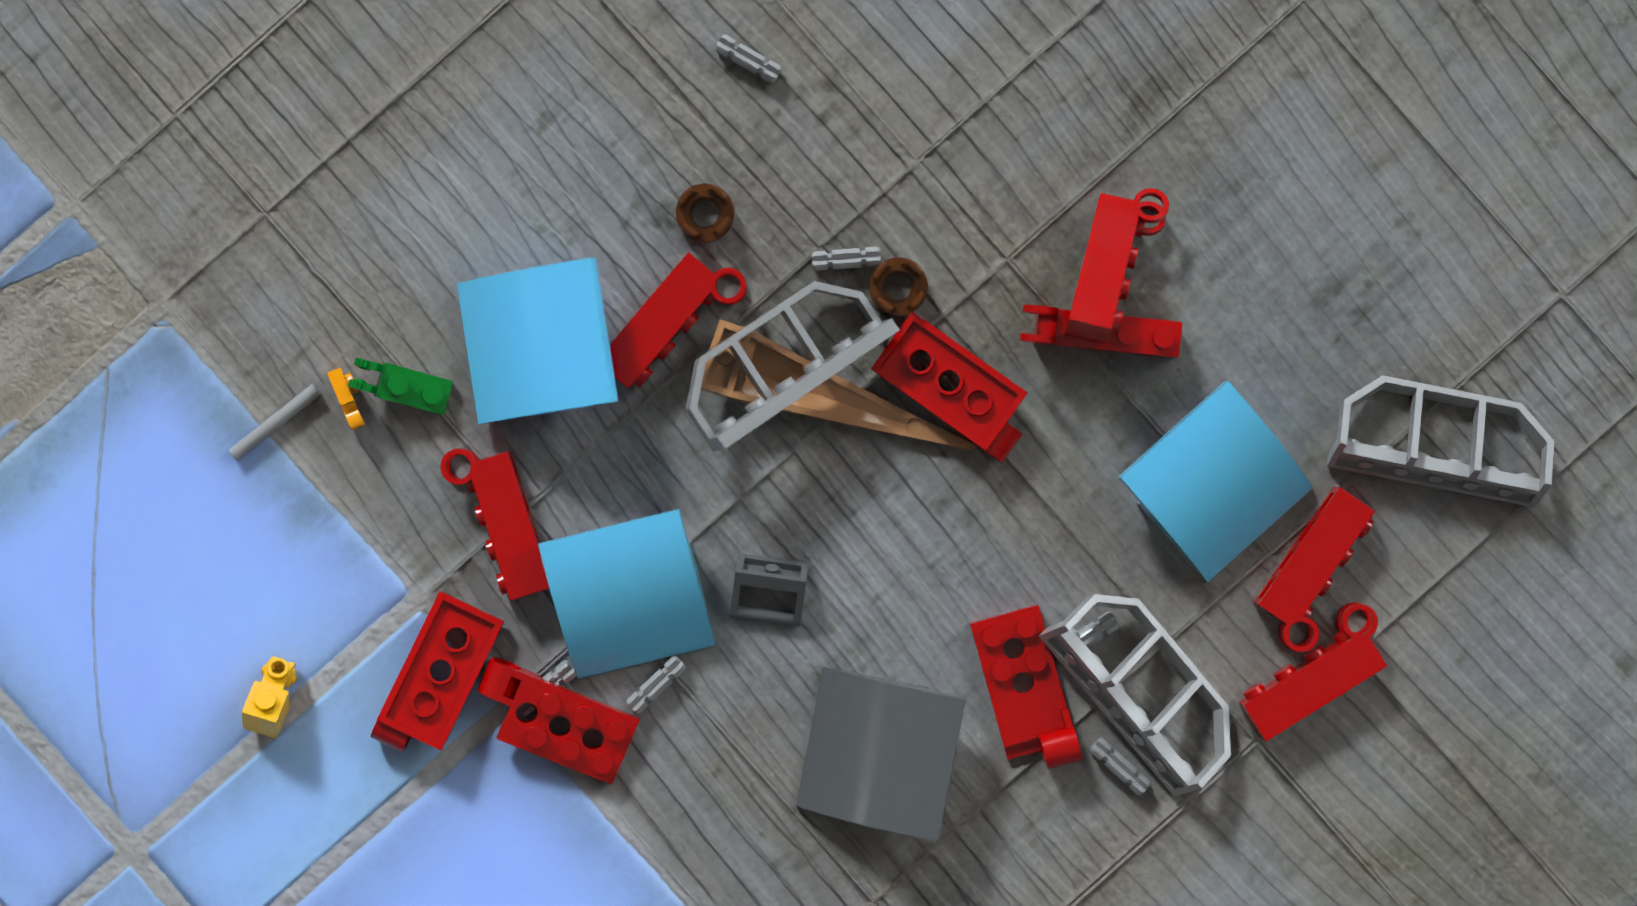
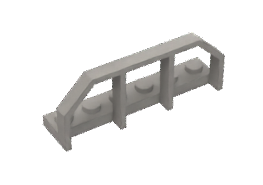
[686,281,899,452]
[1327,375,1554,508]
[1039,594,1231,796]

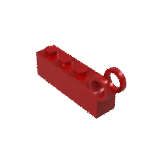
[1066,188,1169,344]
[610,252,747,389]
[1019,305,1183,359]
[440,449,549,600]
[1253,487,1375,652]
[1238,602,1387,741]

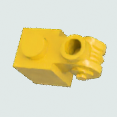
[242,656,298,739]

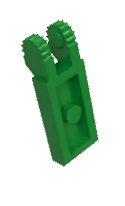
[348,357,453,415]

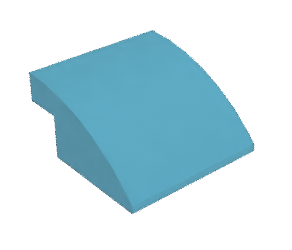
[457,257,618,424]
[1117,381,1313,582]
[538,509,716,679]

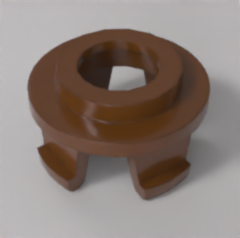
[676,184,735,242]
[869,257,928,316]

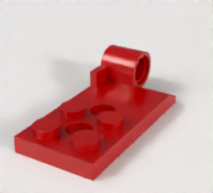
[871,311,1028,463]
[370,591,505,752]
[969,604,1083,770]

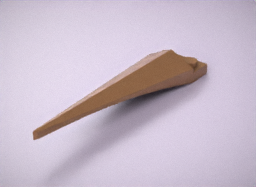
[701,319,976,451]

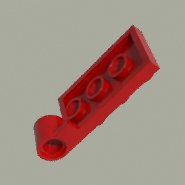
[477,657,640,785]

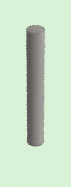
[229,384,321,461]

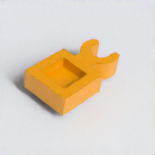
[327,368,365,430]

